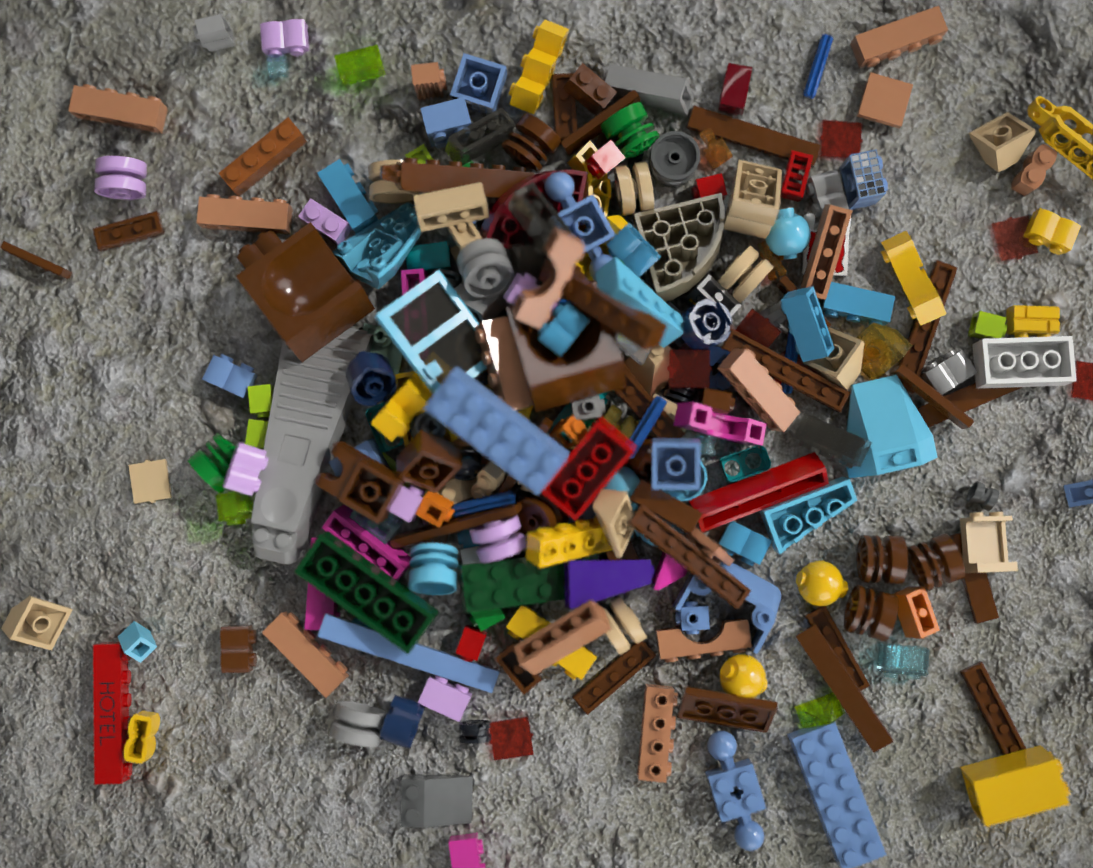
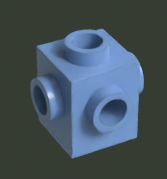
[675,601,710,634]

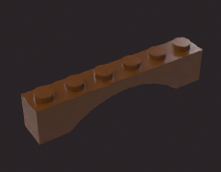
[539,258,668,350]

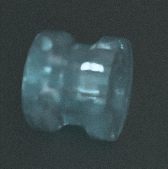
[267,55,289,80]
[695,435,718,456]

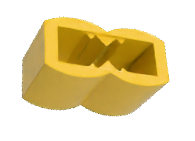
[1024,208,1081,255]
[124,710,160,764]

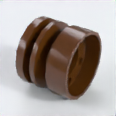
[501,113,561,174]
[907,533,965,592]
[856,535,908,584]
[844,585,898,642]

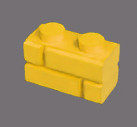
[1006,305,1060,338]

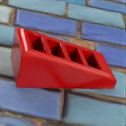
[780,150,813,202]

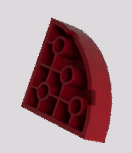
[480,170,588,258]

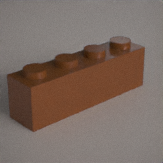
[218,117,307,197]

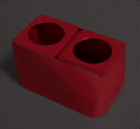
[718,63,753,116]

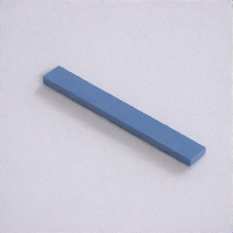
[318,613,499,693]

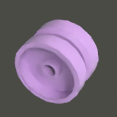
[94,156,147,200]
[470,515,527,563]

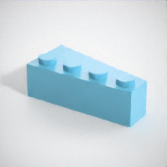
[596,256,684,348]
[759,476,857,554]

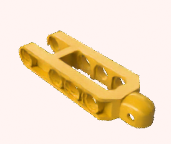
[1027,96,1093,179]

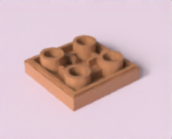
[857,72,913,128]
[684,527,734,566]

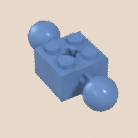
[545,172,616,282]
[705,731,766,851]

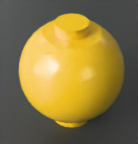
[796,561,848,606]
[719,654,767,698]

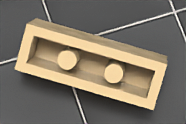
[413,182,489,232]

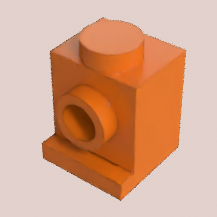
[548,415,588,450]
[415,491,455,528]

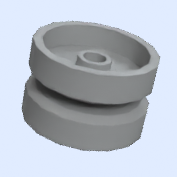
[457,238,514,298]
[329,701,386,747]

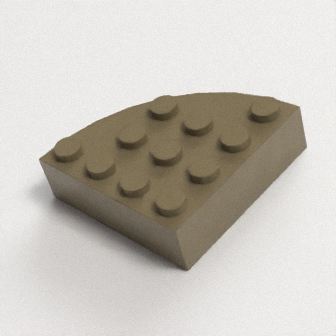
[634,193,725,302]

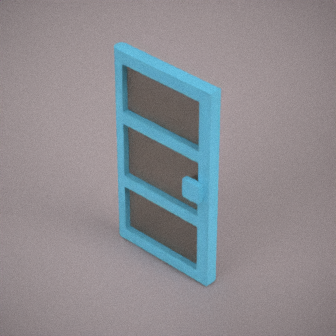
[374,269,495,395]

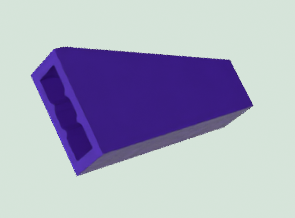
[564,560,654,609]

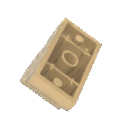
[724,160,782,239]

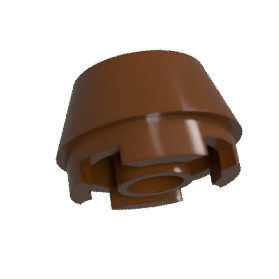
[625,436,657,480]

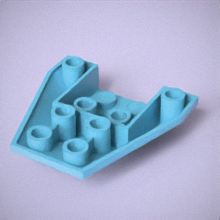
[332,202,422,289]
[844,374,938,478]

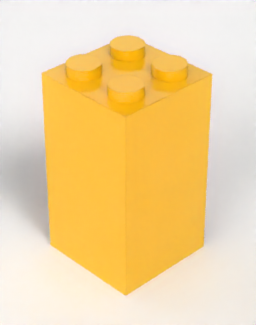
[960,745,1070,827]

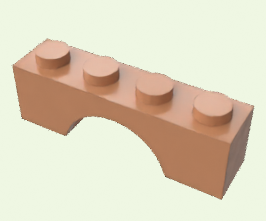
[511,227,585,329]
[655,618,752,662]

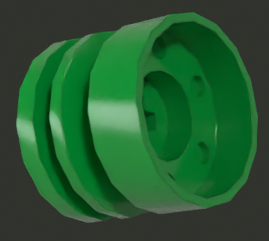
[600,102,660,161]
[187,433,236,494]

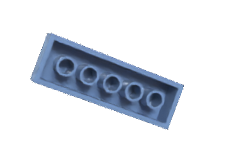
[424,366,570,495]
[787,718,886,868]

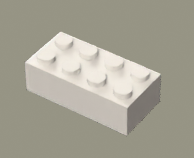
[972,336,1077,389]

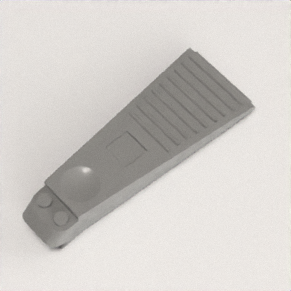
[251,328,374,564]

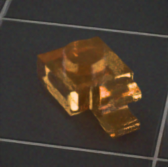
[699,128,733,169]
[757,241,786,281]

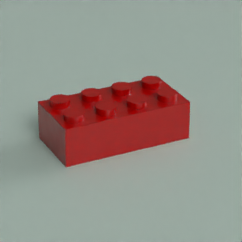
[541,416,637,521]

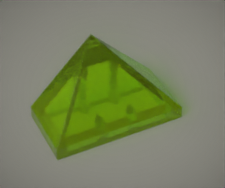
[794,692,845,728]

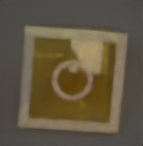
[856,322,912,380]

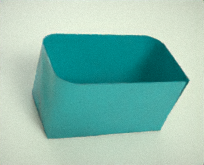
[406,241,452,273]
[366,402,404,453]
[719,445,771,482]

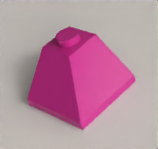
[650,552,687,590]

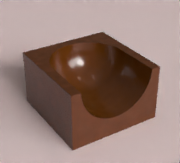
[236,222,375,363]
[506,281,626,412]

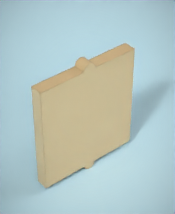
[129,459,172,504]

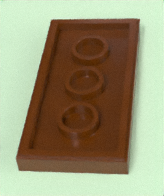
[677,687,778,733]

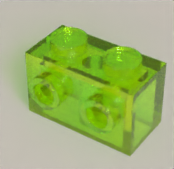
[334,44,386,86]
[215,491,254,526]

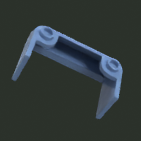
[672,562,781,654]

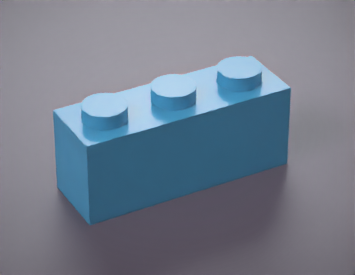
[317,159,378,233]
[820,282,895,328]
[781,286,834,362]

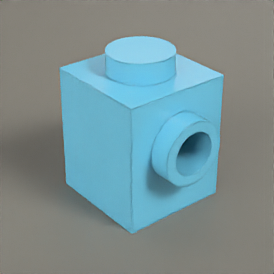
[118,621,157,663]

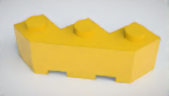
[508,20,569,114]
[371,352,453,442]

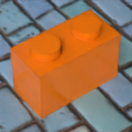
[893,586,940,639]

